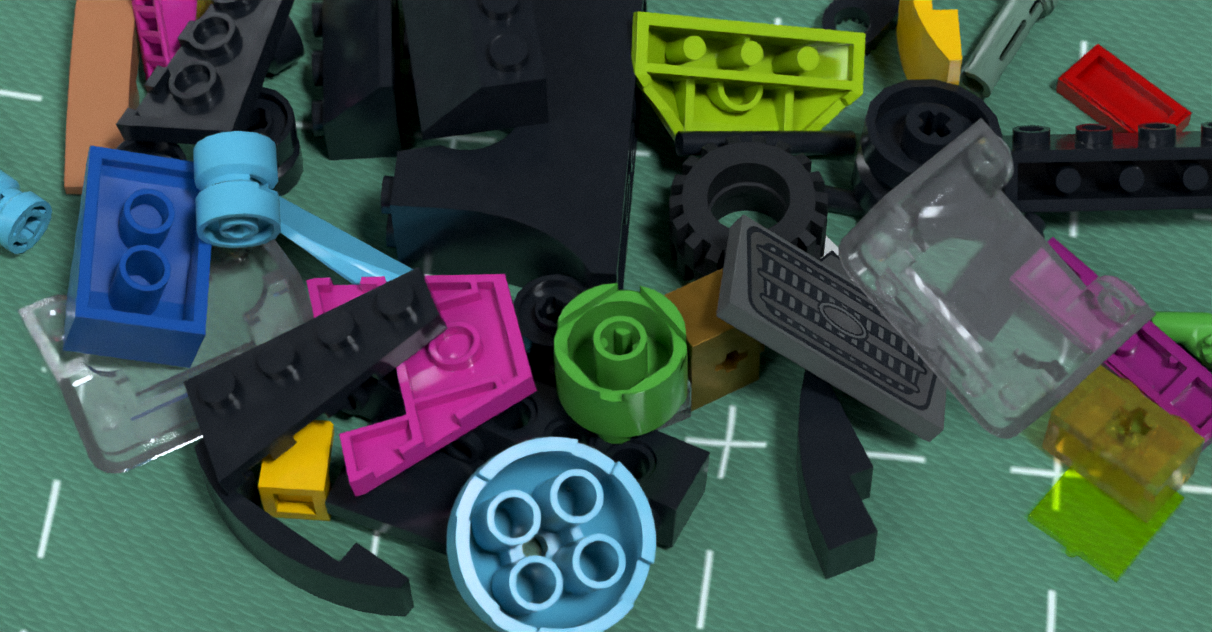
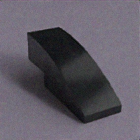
[796,369,878,579]

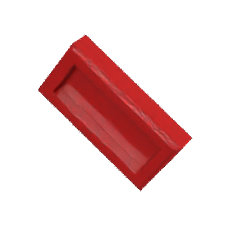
[1056,43,1192,133]

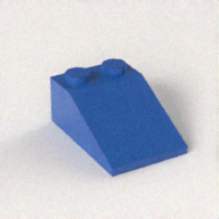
[62,145,212,368]

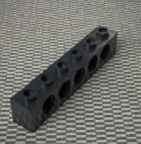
[341,368,710,548]

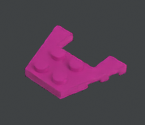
[306,274,537,497]

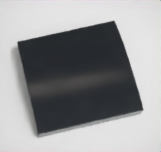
[325,417,485,555]

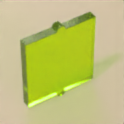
[1027,437,1185,583]

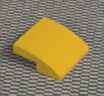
[896,0,962,85]

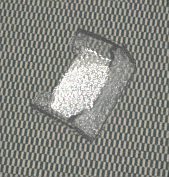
[838,118,1156,439]
[18,239,314,474]

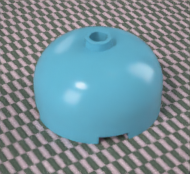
[446,437,656,632]

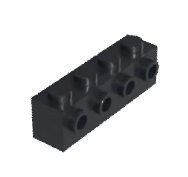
[996,121,1212,213]

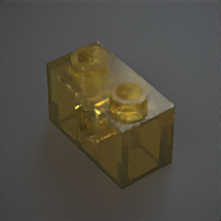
[1042,364,1205,524]

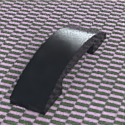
[194,438,414,617]

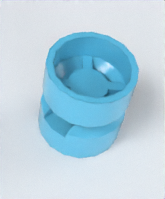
[193,131,281,248]

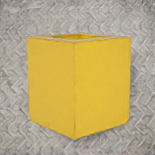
[258,420,335,521]

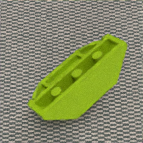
[631,11,866,142]

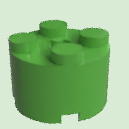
[553,283,688,444]

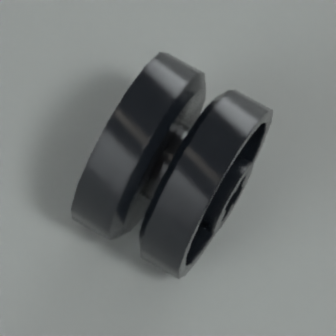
[851,79,1002,238]

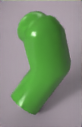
[1148,311,1212,369]

